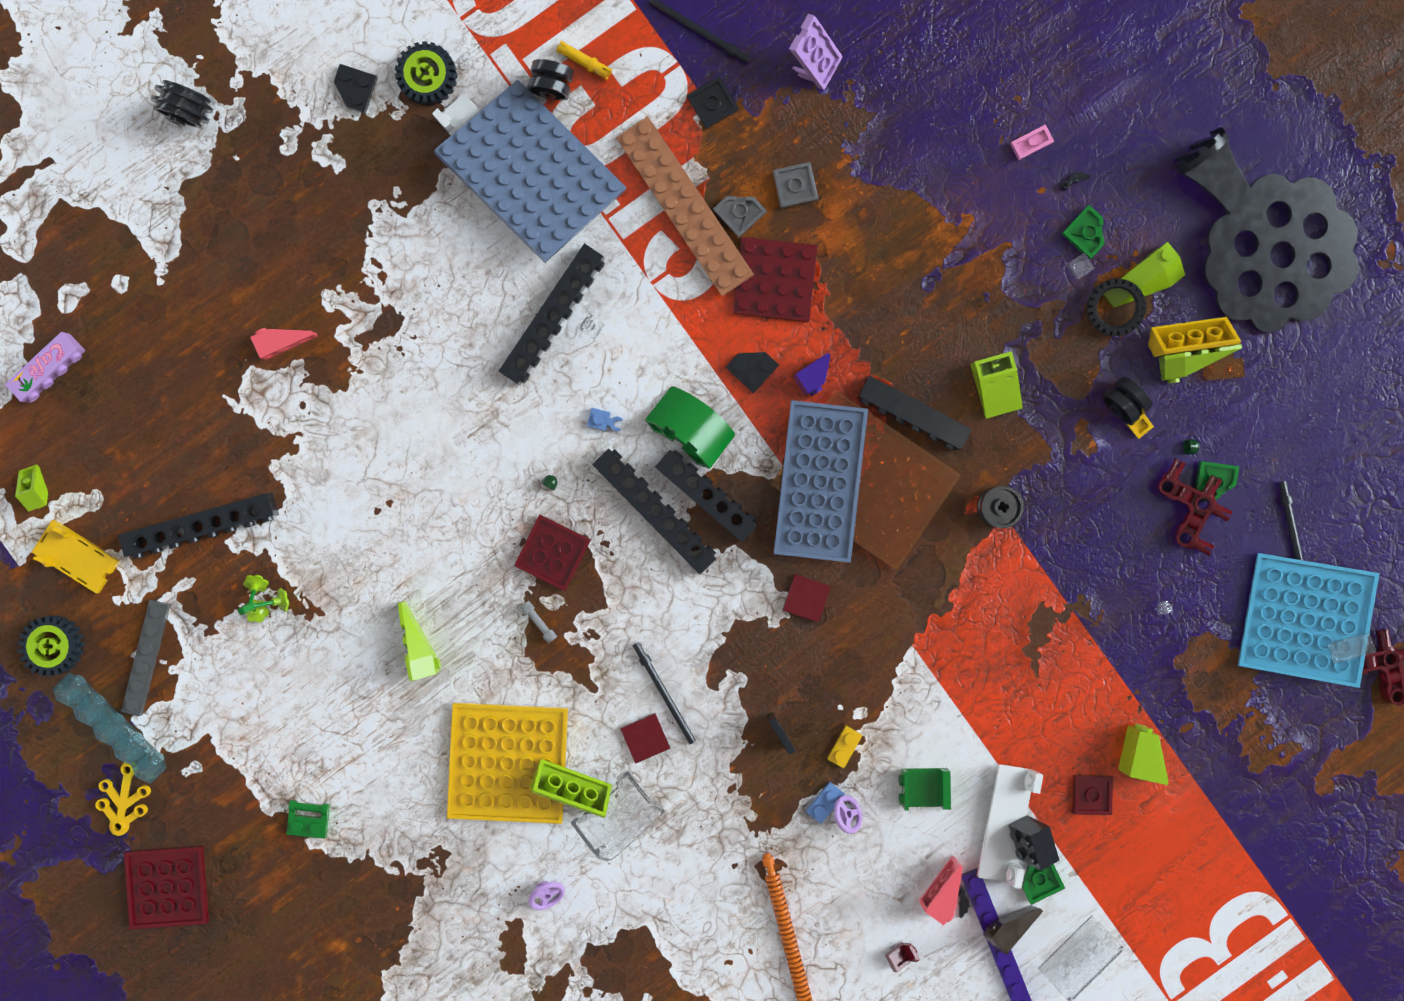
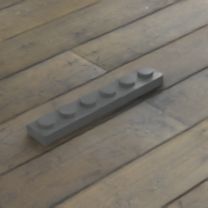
[121,599,171,716]

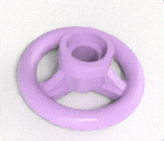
[834,795,862,834]
[528,881,565,910]

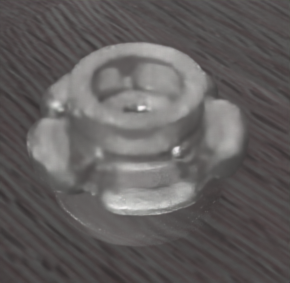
[1155,601,1174,615]

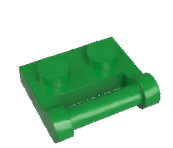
[286,800,330,839]

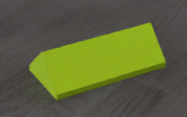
[530,759,612,818]

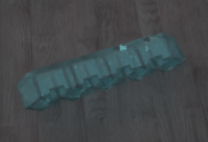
[53,673,167,784]

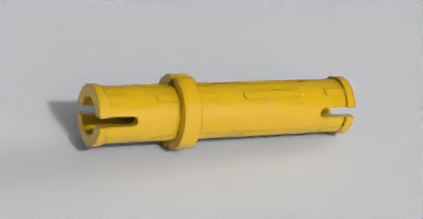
[556,41,612,80]

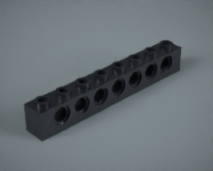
[498,243,605,386]
[592,448,716,575]
[118,493,279,560]

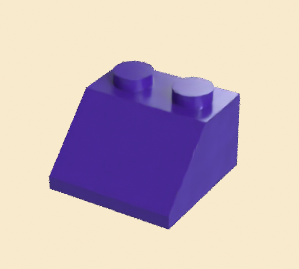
[793,353,830,397]

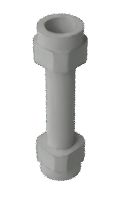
[520,601,558,644]

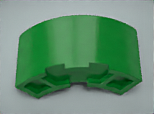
[645,386,735,469]

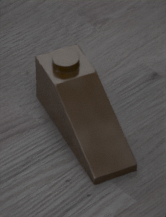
[983,905,1043,955]

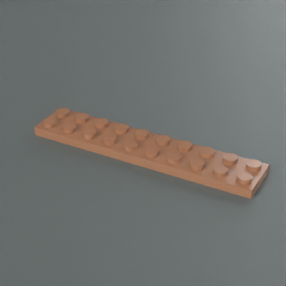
[616,116,754,297]

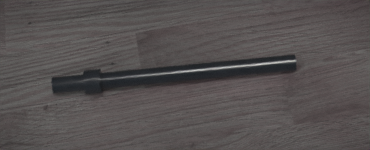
[649,0,751,64]
[1278,481,1303,560]
[632,642,696,744]

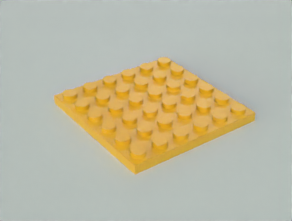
[447,702,568,824]

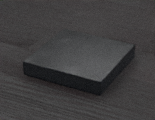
[687,76,739,130]
[767,712,796,754]

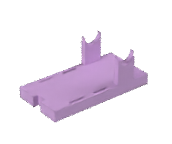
[789,14,843,90]

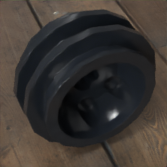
[151,80,214,129]

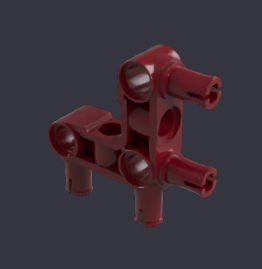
[1157,458,1233,556]
[1362,629,1404,706]

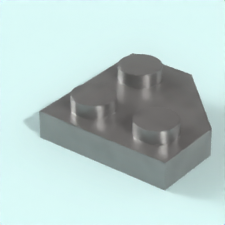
[713,196,767,238]

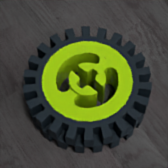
[395,41,458,106]
[18,615,85,676]

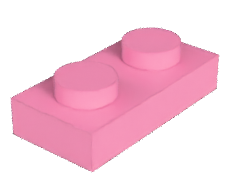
[1010,124,1054,161]

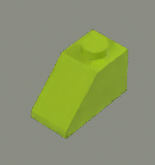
[15,464,48,512]

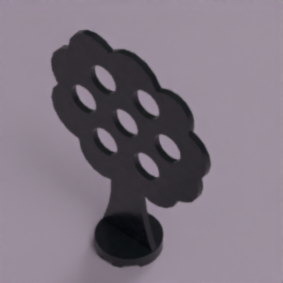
[1172,127,1359,333]

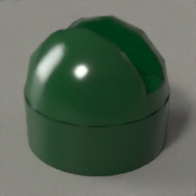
[1183,439,1200,455]
[541,475,558,491]

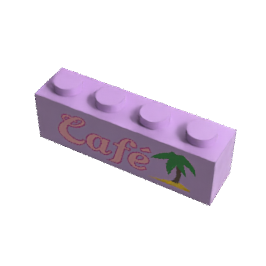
[4,332,85,403]

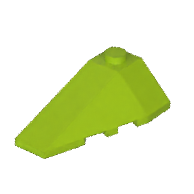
[1103,242,1185,308]
[1159,345,1242,384]
[398,601,441,681]

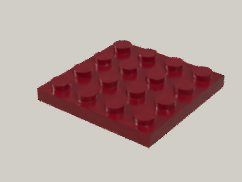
[733,237,818,322]
[124,845,209,930]

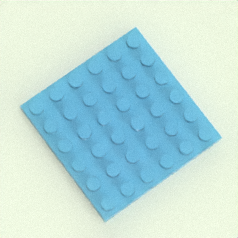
[1238,553,1380,688]

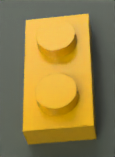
[827,725,863,768]

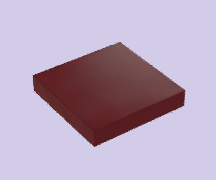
[782,574,831,622]
[620,713,671,764]
[1072,775,1113,815]

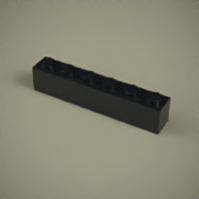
[857,376,972,451]

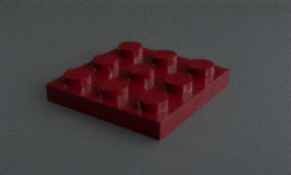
[514,514,591,591]

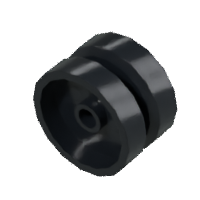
[527,59,574,101]
[1102,376,1153,426]
[977,486,1024,528]

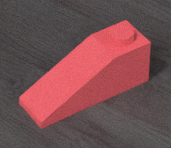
[250,328,318,360]

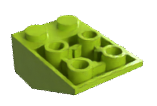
[970,351,1023,419]

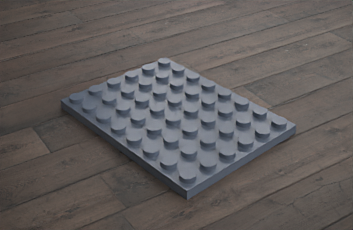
[434,80,627,263]

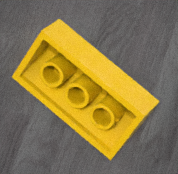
[1148,317,1241,357]

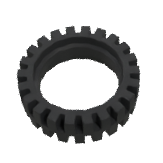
[1086,279,1147,336]

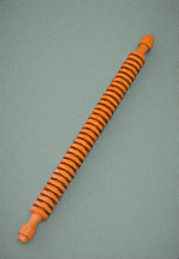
[762,852,813,1001]

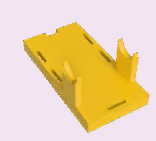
[31,520,120,594]

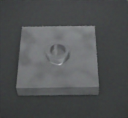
[773,162,819,209]

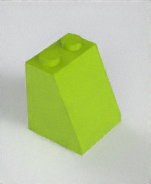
[1118,723,1169,785]

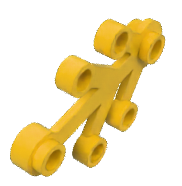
[95,760,151,836]

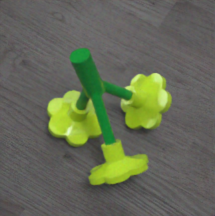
[238,575,289,623]

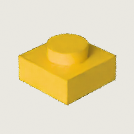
[1126,413,1154,439]

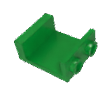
[898,768,951,811]

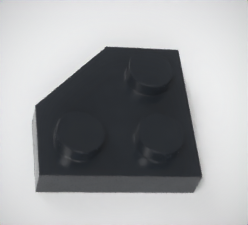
[334,64,378,114]
[725,352,779,393]

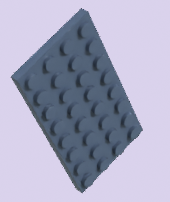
[773,400,868,563]

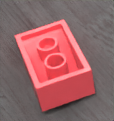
[919,855,963,926]

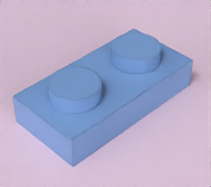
[806,781,845,824]

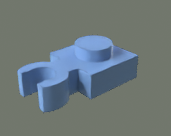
[587,408,623,431]

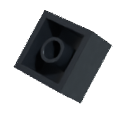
[1009,815,1060,871]

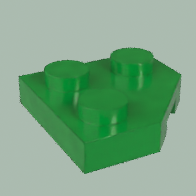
[1062,205,1104,260]
[1195,461,1239,501]
[1021,864,1065,905]

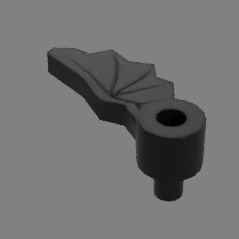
[1060,171,1090,191]
[958,886,970,918]

